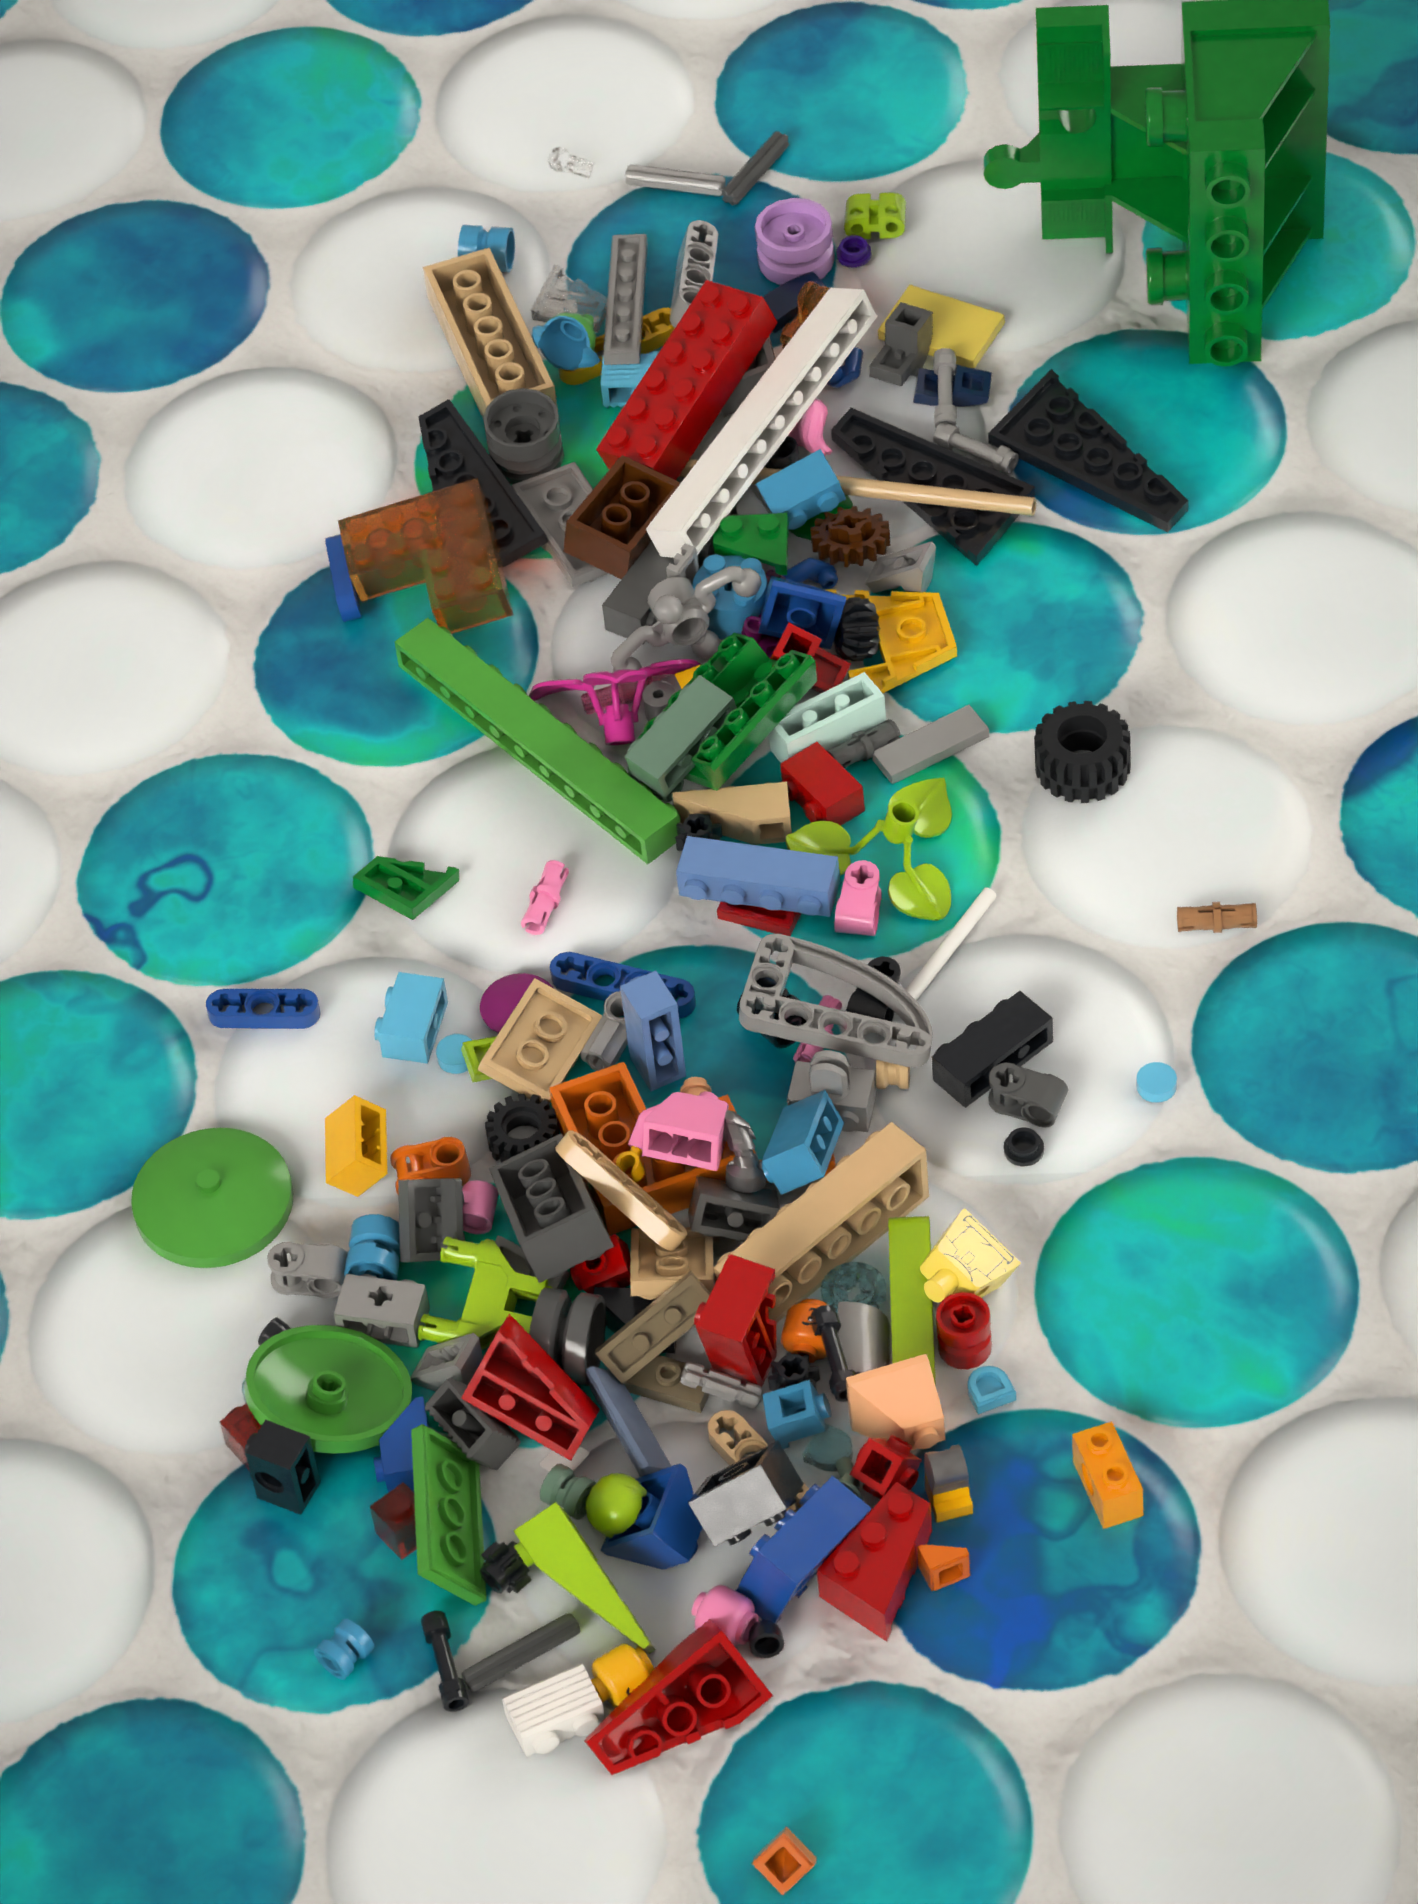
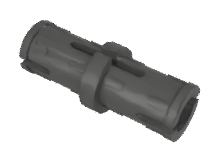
[827,719,901,768]

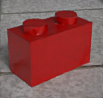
[780,742,865,826]

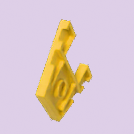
[826,589,957,693]

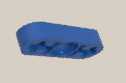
[325,533,362,622]
[206,989,321,1029]

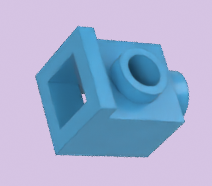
[762,1380,832,1449]

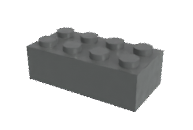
[489,1133,614,1283]

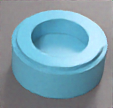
[436,1034,472,1074]
[1136,1062,1177,1103]

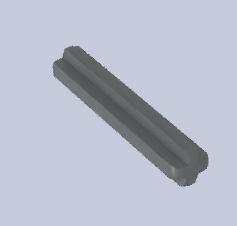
[722,131,789,206]
[462,1613,581,1692]

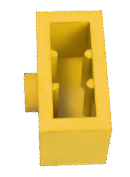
[325,1095,387,1197]

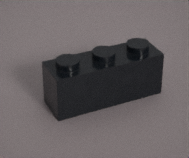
[932,991,1053,1108]

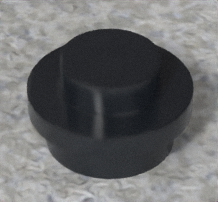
[1004,1127,1044,1166]

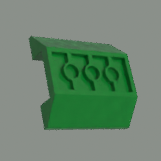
[637,632,817,791]

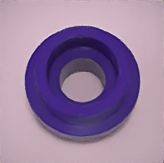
[836,235,872,268]

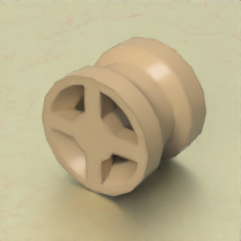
[876,1060,910,1089]

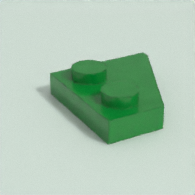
[713,513,789,575]
[353,856,459,920]

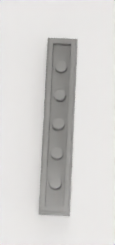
[603,234,648,365]

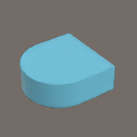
[967,1366,1016,1415]

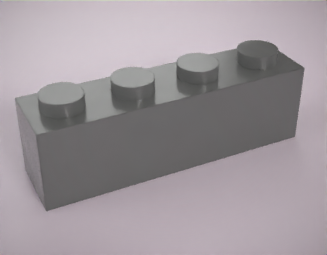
[602,535,715,644]

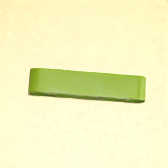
[888,1216,936,1385]

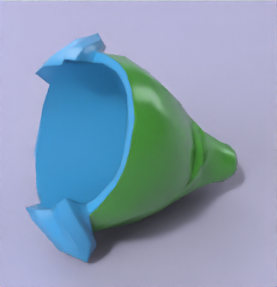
[532,312,601,370]

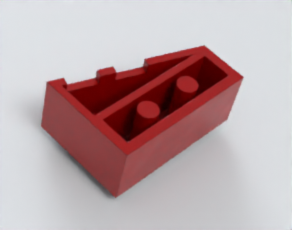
[694,1253,777,1388]
[461,1314,600,1461]
[817,1482,932,1642]

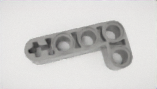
[670,220,718,328]

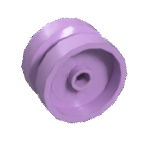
[755,198,835,285]

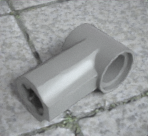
[581,991,628,1071]

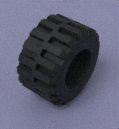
[1034,701,1131,803]

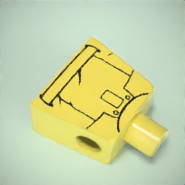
[920,1208,1021,1302]

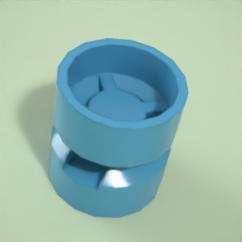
[458,224,515,273]
[344,1214,400,1281]

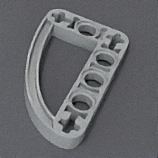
[739,934,932,1067]

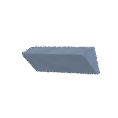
[586,1366,671,1477]

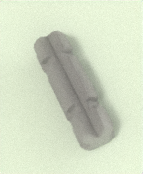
[680,1361,762,1409]

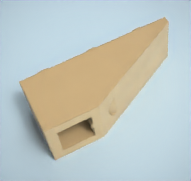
[672,782,792,845]

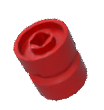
[936,1292,992,1370]

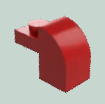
[770,622,851,693]

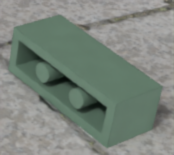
[624,675,737,798]

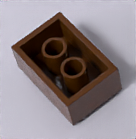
[564,455,681,580]

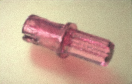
[581,675,654,715]

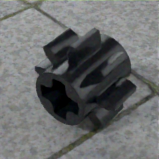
[675,814,722,851]
[768,1352,820,1391]
[480,1541,533,1594]

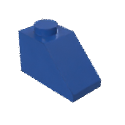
[373,1397,429,1497]

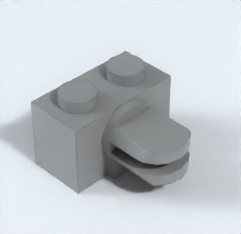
[787,1050,877,1132]

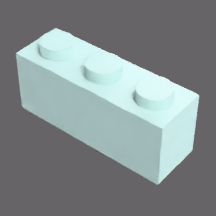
[769,672,886,763]

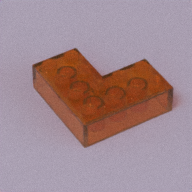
[338,478,514,634]

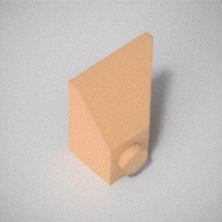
[846,1354,945,1450]

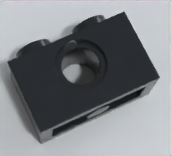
[245,1420,321,1515]

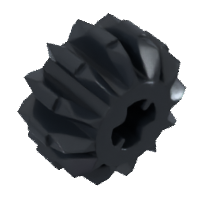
[833,597,881,661]

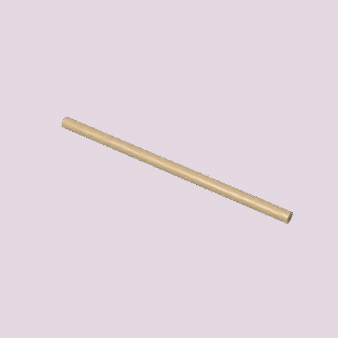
[679,459,1037,516]

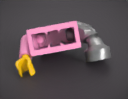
[616,1092,766,1193]

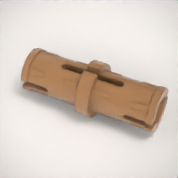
[1177,902,1257,933]

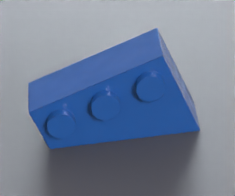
[735,1475,872,1624]

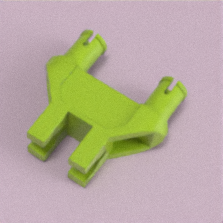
[418,1236,552,1350]

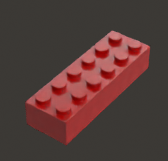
[596,280,778,480]

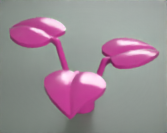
[529,659,701,746]

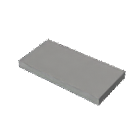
[511,462,609,587]

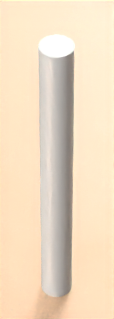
[905,888,997,1001]

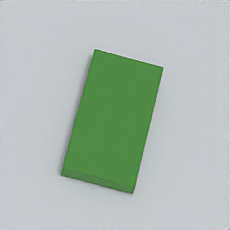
[411,1424,487,1606]

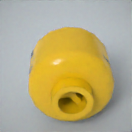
[591,1644,654,1708]

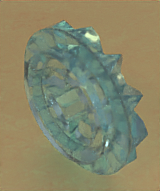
[821,1262,887,1313]

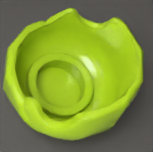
[586,1473,647,1538]

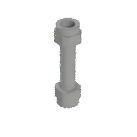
[934,348,957,428]
[933,423,1019,474]

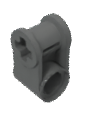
[988,1062,1068,1127]

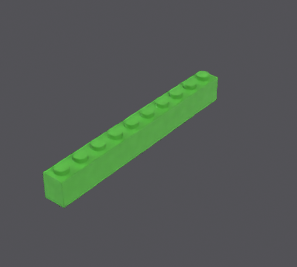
[394,618,681,864]

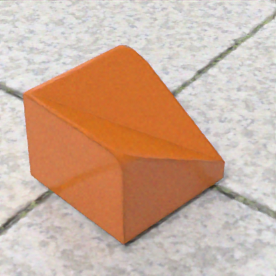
[917,1545,970,1591]
[752,1826,817,1896]

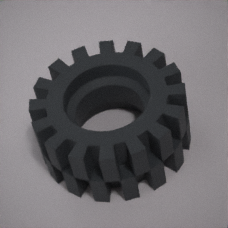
[485,1094,559,1162]

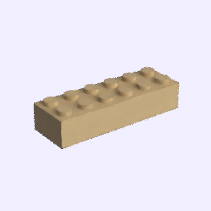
[423,248,558,418]
[713,1122,929,1323]

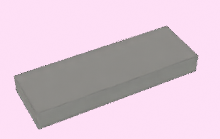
[872,705,989,784]

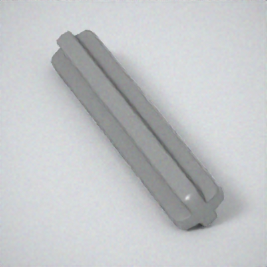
[625,164,726,196]

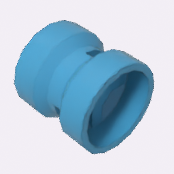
[314,1619,375,1680]

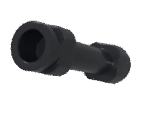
[811,1305,856,1402]
[421,1611,469,1712]

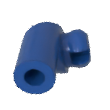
[827,347,863,388]
[782,558,838,589]

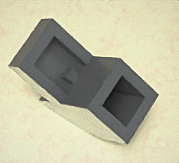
[869,302,933,387]

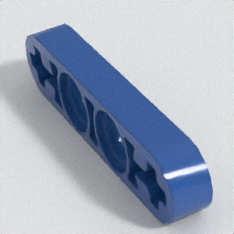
[550,952,696,1019]

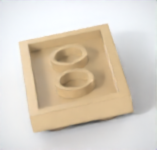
[478,978,603,1104]
[630,1227,714,1300]

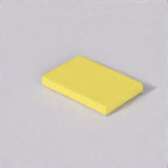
[878,285,1005,369]

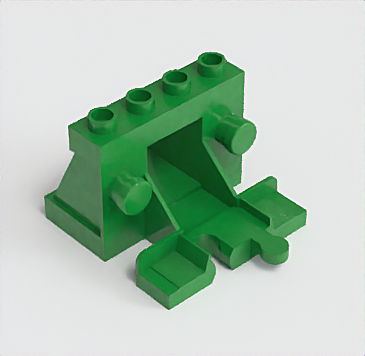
[983,0,1330,367]

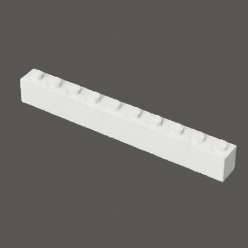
[646,288,877,558]

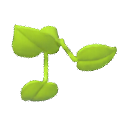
[785,777,952,921]

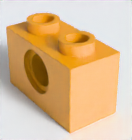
[1072,1421,1143,1529]

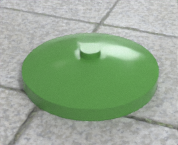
[131,1128,293,1268]
[244,1325,412,1454]

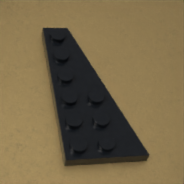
[988,369,1189,533]
[418,399,548,596]
[831,408,1035,566]

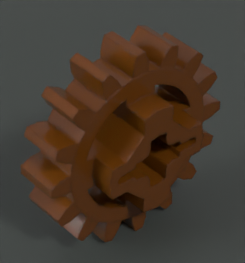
[811,506,891,567]

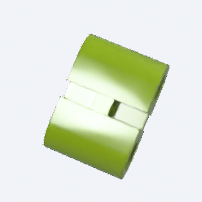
[844,192,906,239]

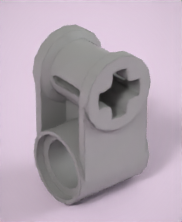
[267,1242,347,1298]

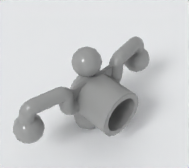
[611,566,761,686]

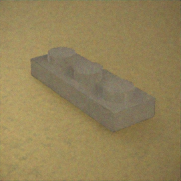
[595,1271,711,1385]

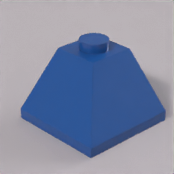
[758,576,846,650]
[600,1463,703,1570]

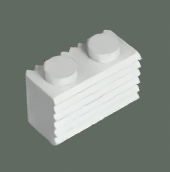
[502,1663,605,1757]

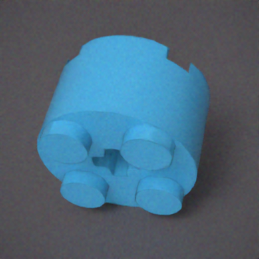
[693,554,768,640]

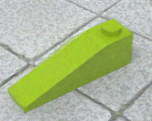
[514,1502,656,1655]

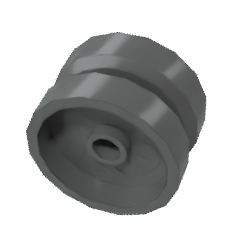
[529,1287,606,1386]

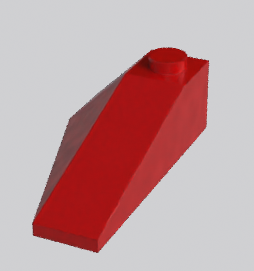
[584,1619,773,1775]

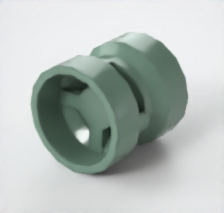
[540,1463,596,1520]

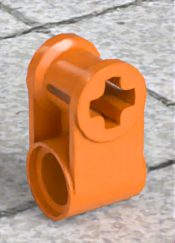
[390,1137,471,1194]

